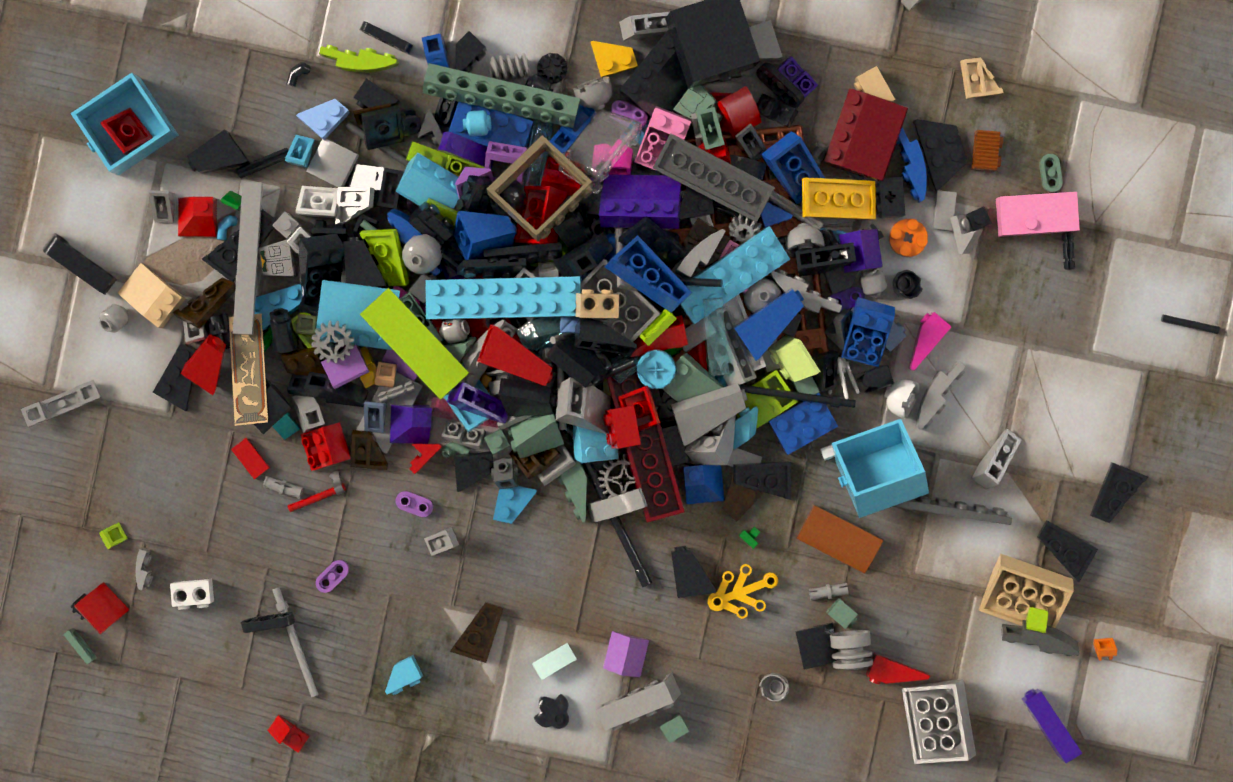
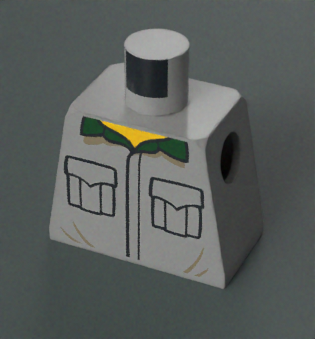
[258,239,297,277]

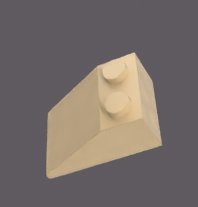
[118,263,187,328]

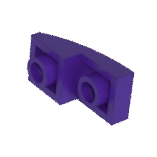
[777,56,818,98]

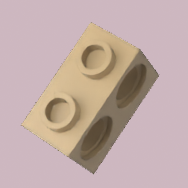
[575,289,619,318]

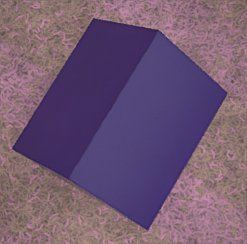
[839,229,883,273]

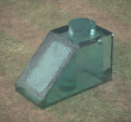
[517,317,562,351]

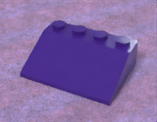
[599,174,682,229]

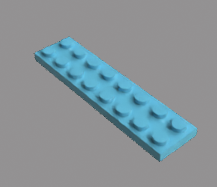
[426,276,581,320]

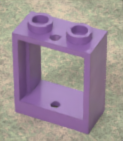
[484,141,527,186]

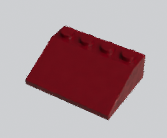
[824,88,908,181]

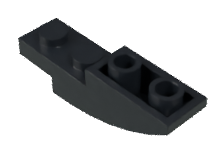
[287,372,368,407]

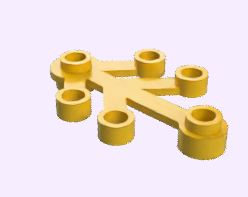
[707,564,778,619]

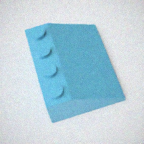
[316,280,400,350]

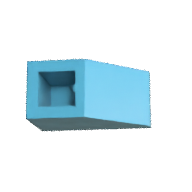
[733,406,758,450]
[385,655,423,695]

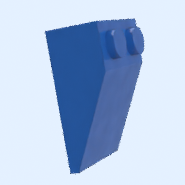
[761,131,825,204]

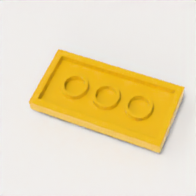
[802,178,876,220]

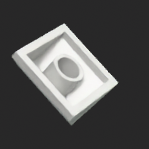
[296,186,338,218]

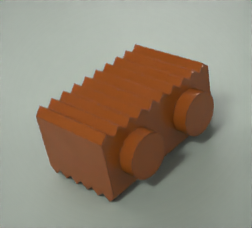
[971,130,1003,172]

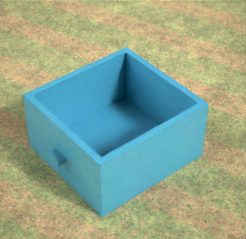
[71,73,179,175]
[832,419,929,518]

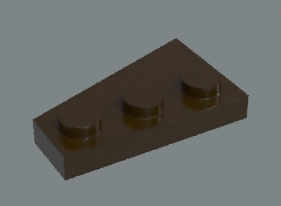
[173,277,236,329]
[450,602,504,663]

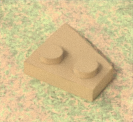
[960,57,1003,99]

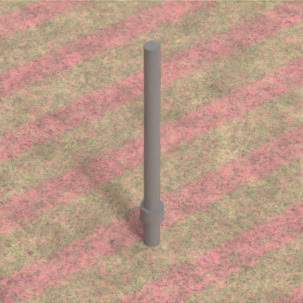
[272,587,319,697]

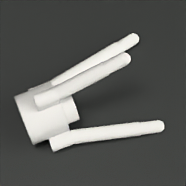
[828,357,860,399]

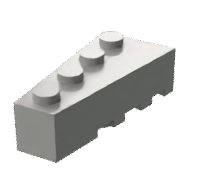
[596,673,681,731]

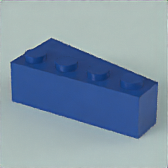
[605,235,692,313]

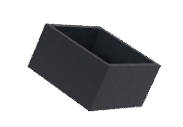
[665,0,760,89]

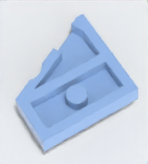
[296,99,350,140]

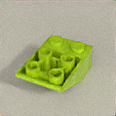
[736,370,798,429]

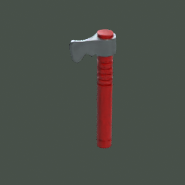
[288,470,346,512]

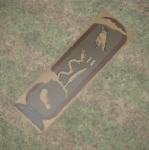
[229,314,268,426]

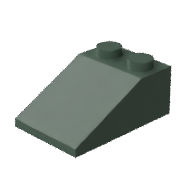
[662,353,724,402]

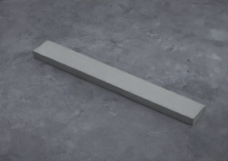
[233,182,263,335]

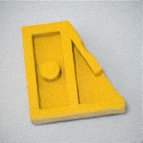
[591,41,638,78]

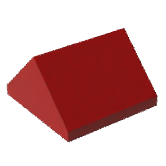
[100,108,153,155]
[618,385,660,431]

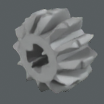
[729,214,761,245]

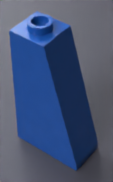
[734,288,804,361]

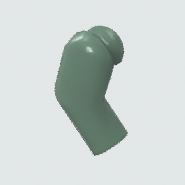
[441,442,471,458]

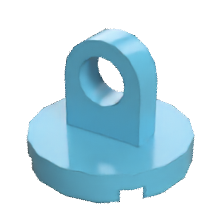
[637,350,676,389]

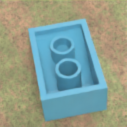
[573,407,618,463]

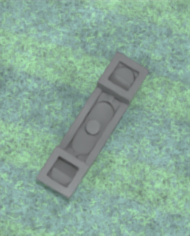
[21,380,101,427]
[586,488,647,522]

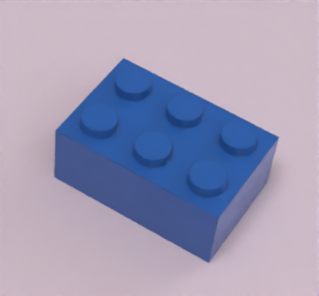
[768,393,838,455]

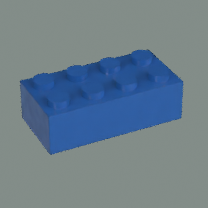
[448,102,534,153]

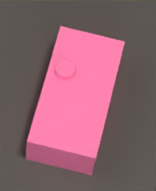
[996,192,1080,237]

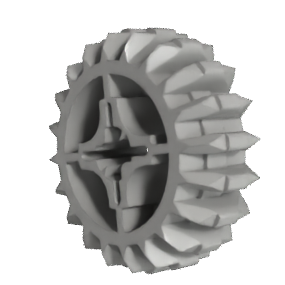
[598,454,635,498]

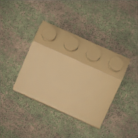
[979,553,1074,628]

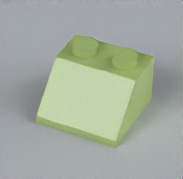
[768,335,821,382]

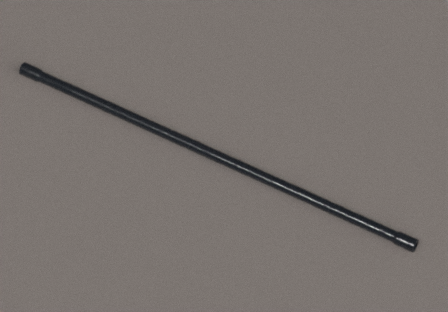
[511,318,653,588]

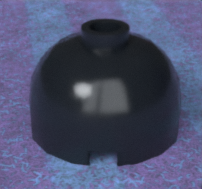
[489,180,526,217]

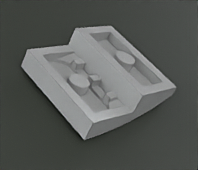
[306,139,359,187]

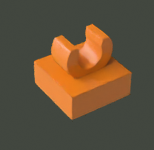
[1093,638,1117,661]

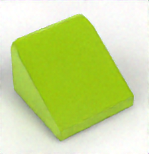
[99,522,128,549]
[1026,607,1048,633]

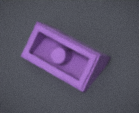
[382,349,417,382]

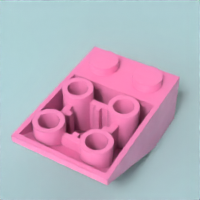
[634,106,692,171]

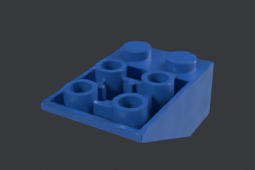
[841,297,895,367]

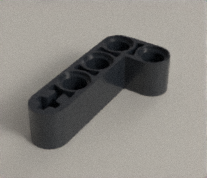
[43,233,117,295]

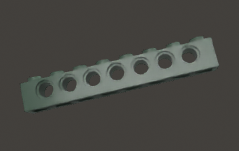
[423,63,580,128]

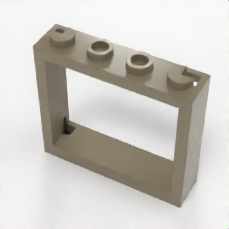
[487,135,593,242]

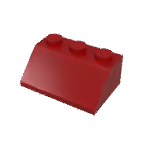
[514,186,567,245]

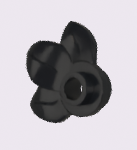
[534,694,569,729]

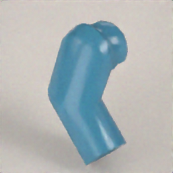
[217,215,238,240]

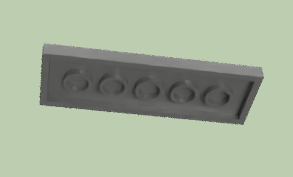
[653,133,775,222]
[895,495,1012,525]

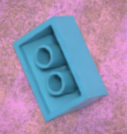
[395,153,459,209]

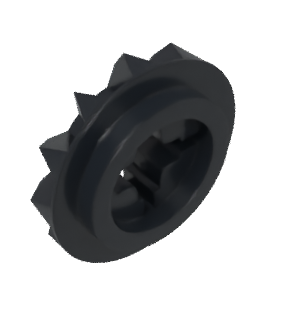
[537,53,568,84]

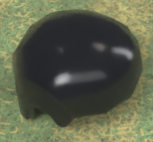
[892,270,923,299]

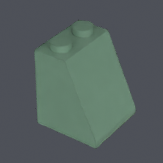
[507,412,564,458]

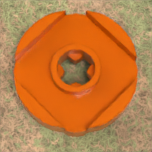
[889,219,928,257]

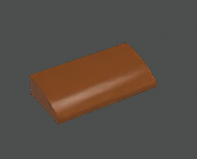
[796,505,883,573]

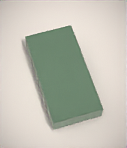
[63,628,97,665]

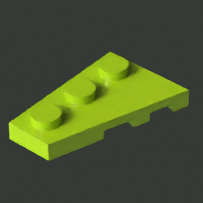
[359,229,409,286]

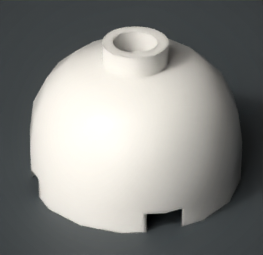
[884,379,920,419]

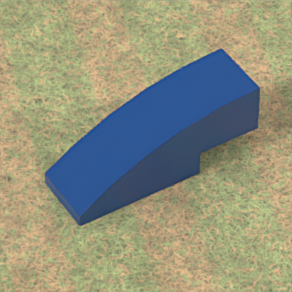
[549,104,597,155]

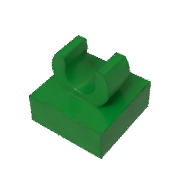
[738,526,760,549]

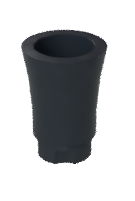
[269,308,299,353]

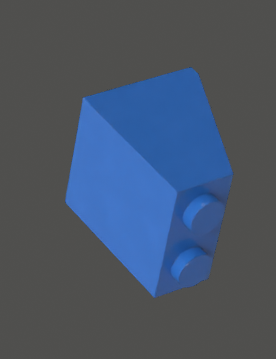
[453,211,517,260]

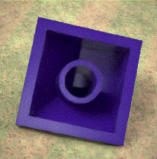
[390,404,432,444]

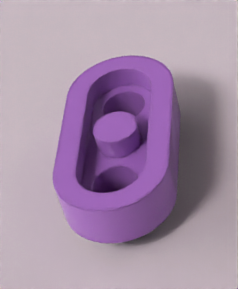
[611,100,648,129]
[396,491,433,517]
[316,560,349,593]

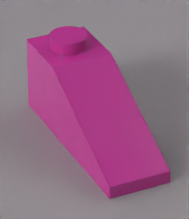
[909,312,951,371]

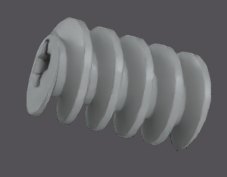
[489,53,530,80]

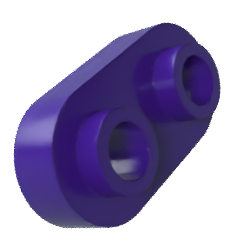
[830,287,865,312]

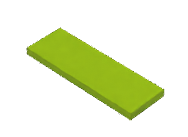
[360,288,469,400]

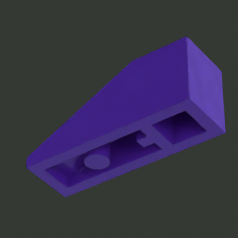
[438,132,494,168]
[447,382,508,424]

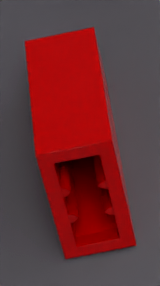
[181,334,226,395]

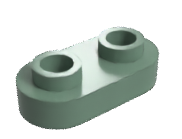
[1039,154,1063,193]

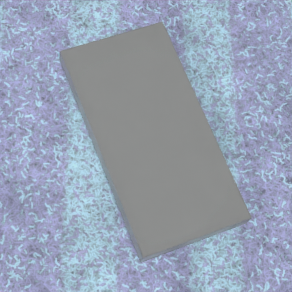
[356,372,423,454]

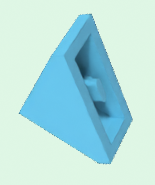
[285,135,314,168]

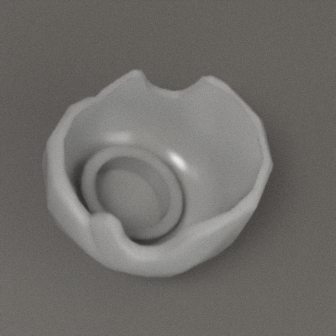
[759,672,789,702]

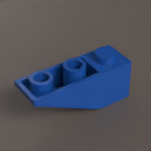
[422,34,450,97]

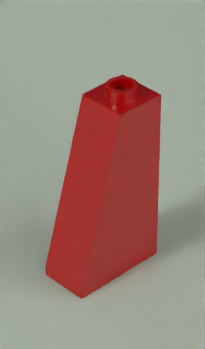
[477,325,553,386]

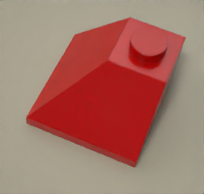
[178,196,217,237]

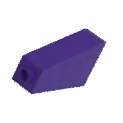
[1022,689,1082,763]

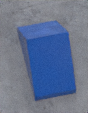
[760,202,793,228]

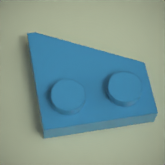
[493,486,537,524]

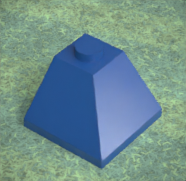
[683,465,725,504]

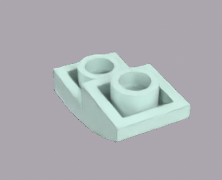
[532,643,577,681]

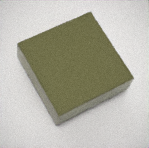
[296,314,317,335]

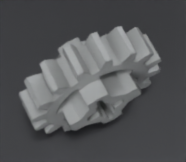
[312,320,354,363]

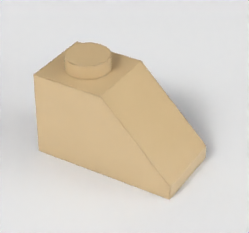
[854,66,895,102]

